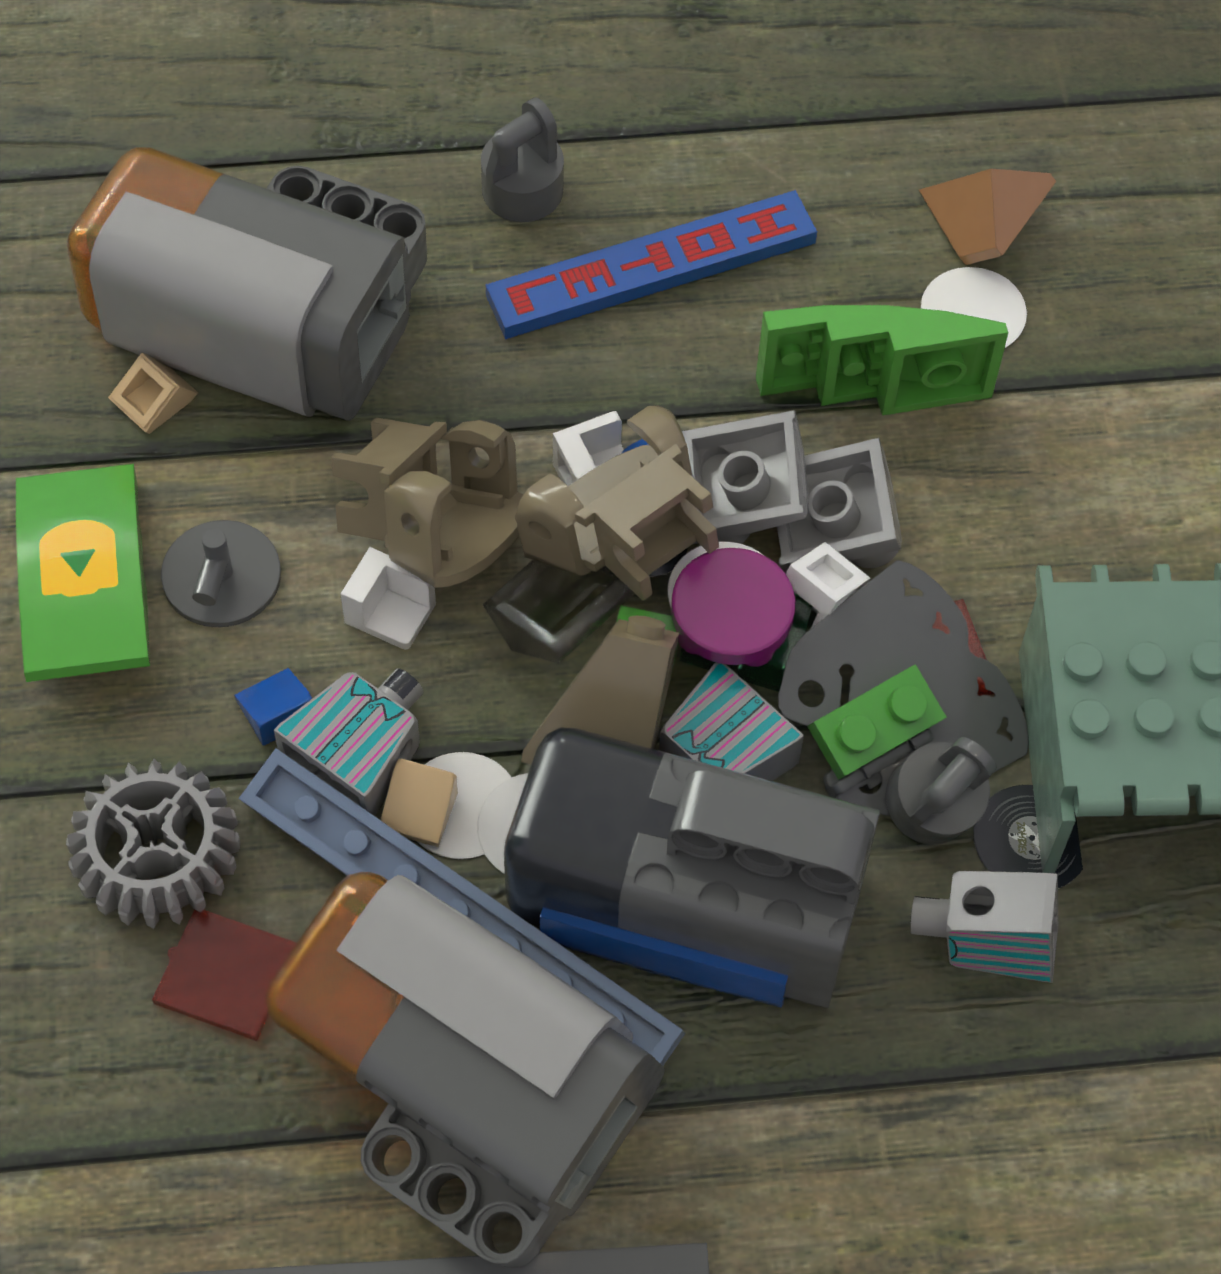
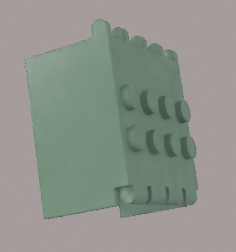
[1018,563,1221,873]

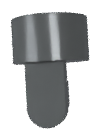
[481,97,564,222]
[886,737,997,845]

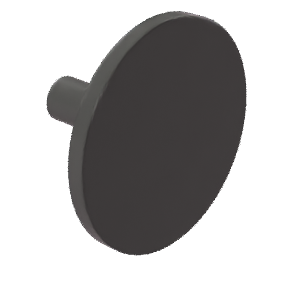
[161,520,281,627]

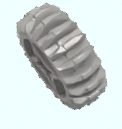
[66,759,240,929]

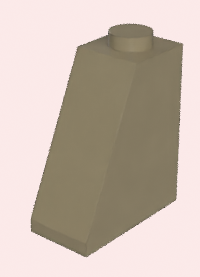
[521,615,679,764]

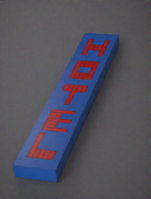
[486,190,817,339]

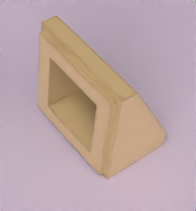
[108,353,198,434]
[381,758,458,847]

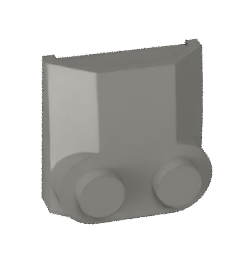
[682,410,809,544]
[777,438,902,571]

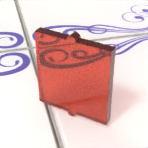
[152,909,299,1041]

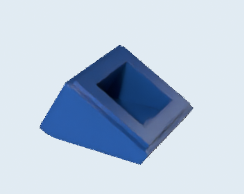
[234,668,313,746]

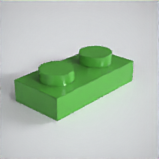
[807,664,947,780]

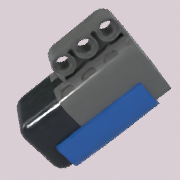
[504,727,880,1009]

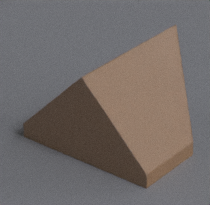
[919,169,1056,265]

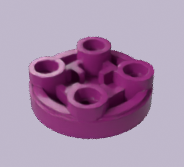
[671,548,795,667]

